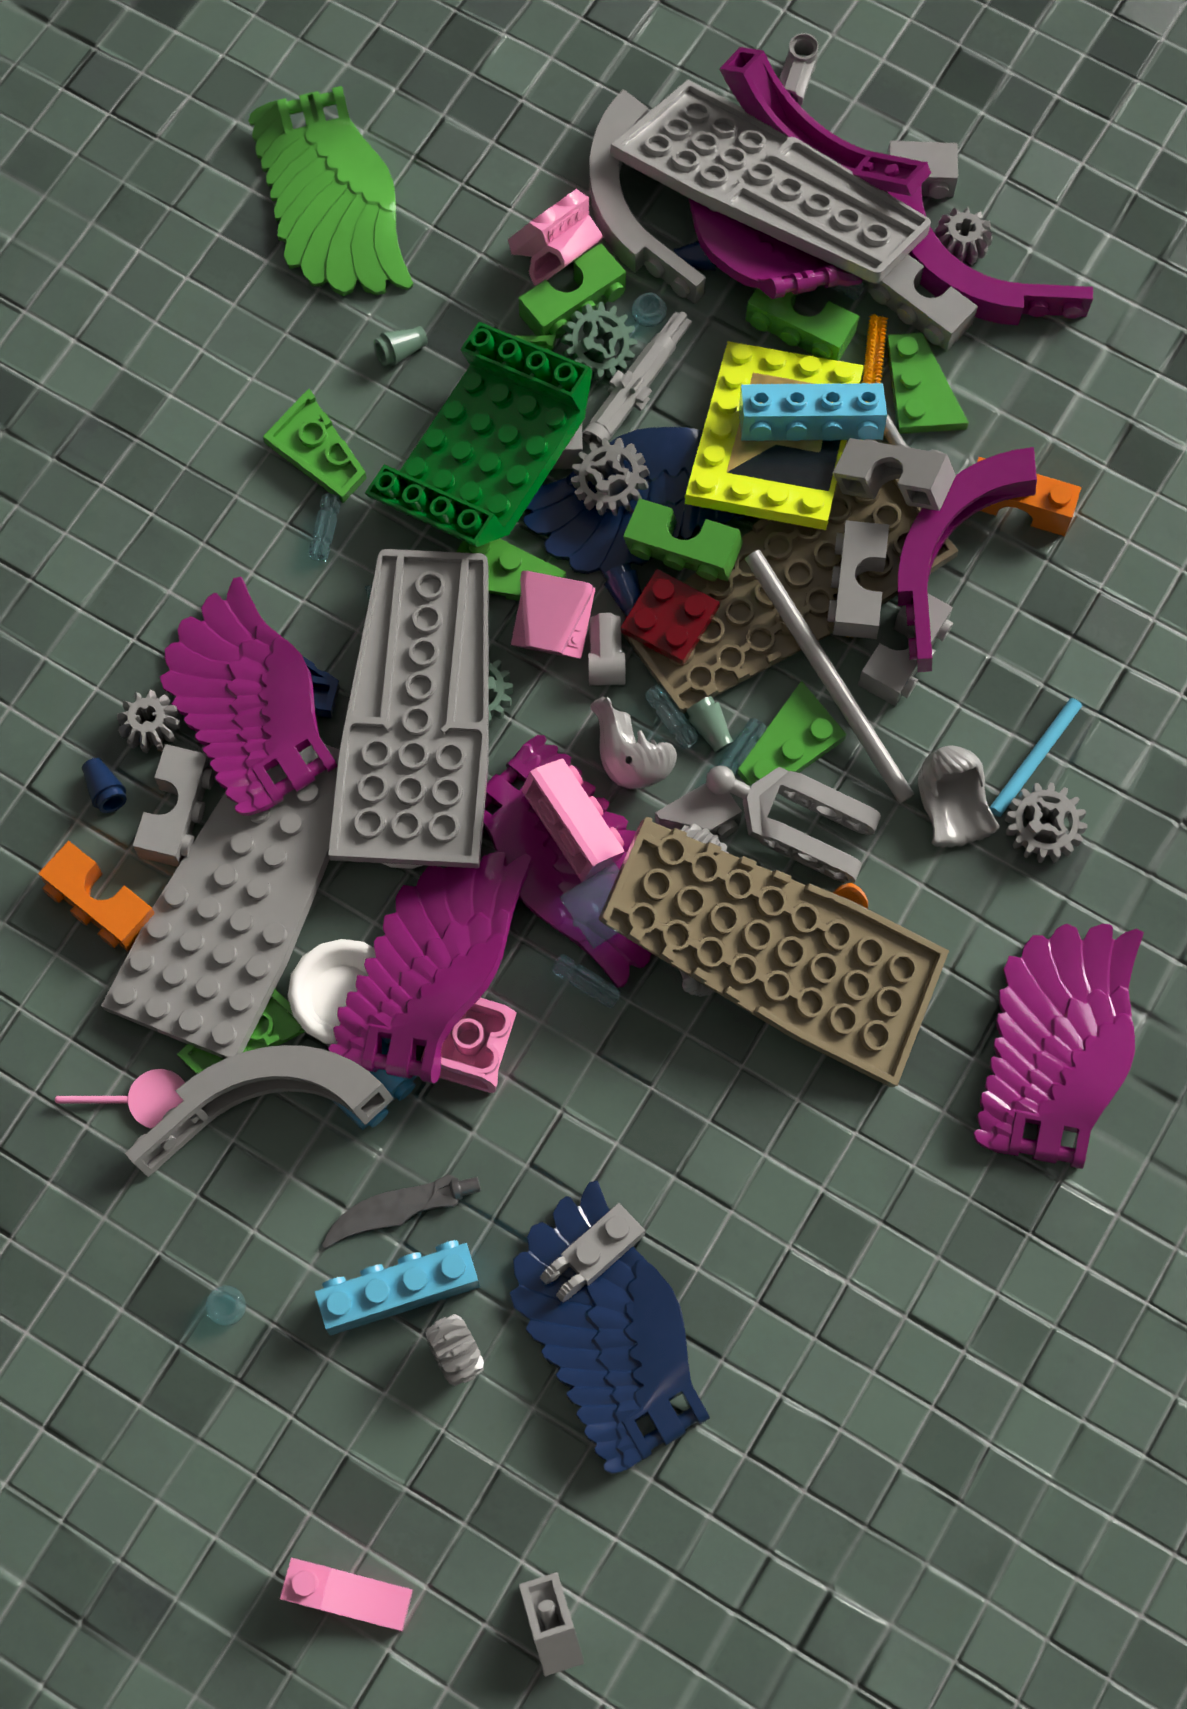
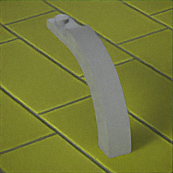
[589,89,706,304]
[125,1045,394,1177]

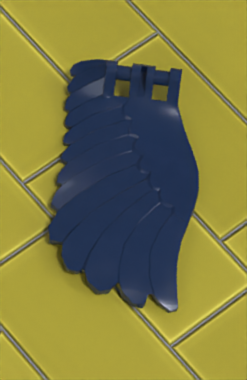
[523,427,747,575]
[510,1181,710,1474]

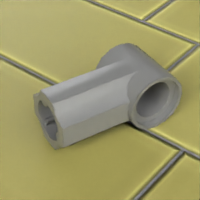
[779,33,819,105]
[588,613,625,686]

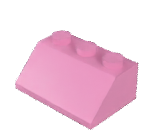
[521,758,625,883]

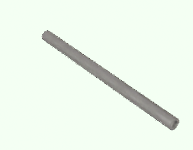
[745,549,915,804]

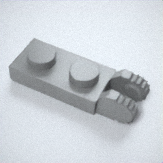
[540,1203,646,1302]

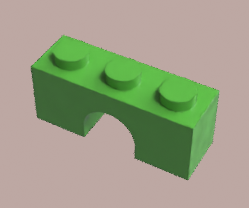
[518,243,626,339]
[745,288,859,361]
[623,498,743,581]

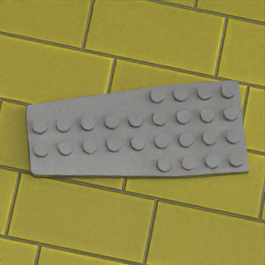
[610,79,931,283]
[328,549,489,868]
[101,744,339,1059]

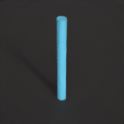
[989,698,1082,817]

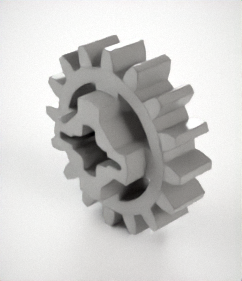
[571,438,649,516]
[1005,782,1088,863]

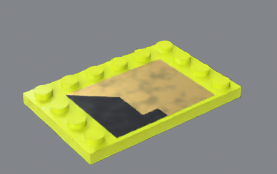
[685,341,864,530]

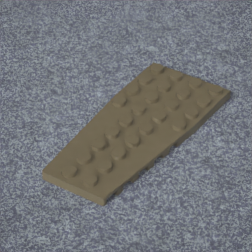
[621,479,958,714]
[599,817,949,1088]

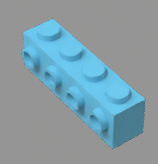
[739,383,887,441]
[315,1240,480,1336]

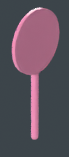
[54,1069,185,1129]

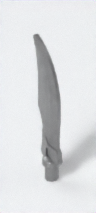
[323,1175,481,1249]

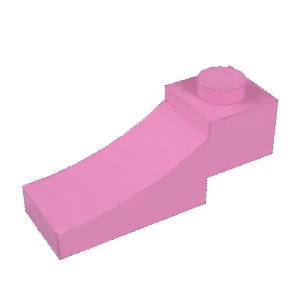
[280,1558,413,1631]

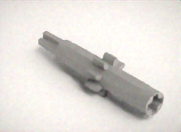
[582,311,692,448]

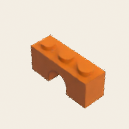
[977,457,1082,536]
[38,840,155,952]

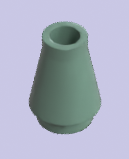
[374,326,428,366]
[686,696,734,753]

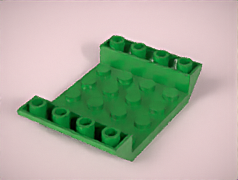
[365,322,592,547]

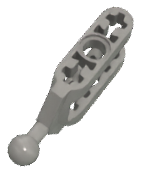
[706,766,881,883]

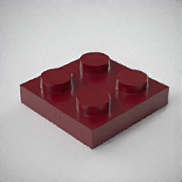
[621,569,720,666]

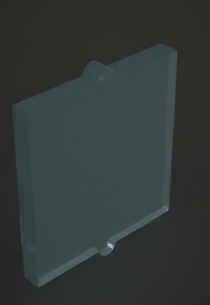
[559,862,619,949]

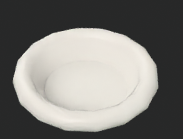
[287,939,376,1045]

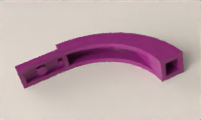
[719,47,931,196]
[885,184,1093,326]
[898,447,1037,672]

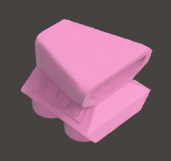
[508,189,603,286]
[511,571,595,659]
[421,998,517,1093]

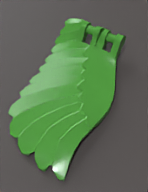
[248,86,413,296]

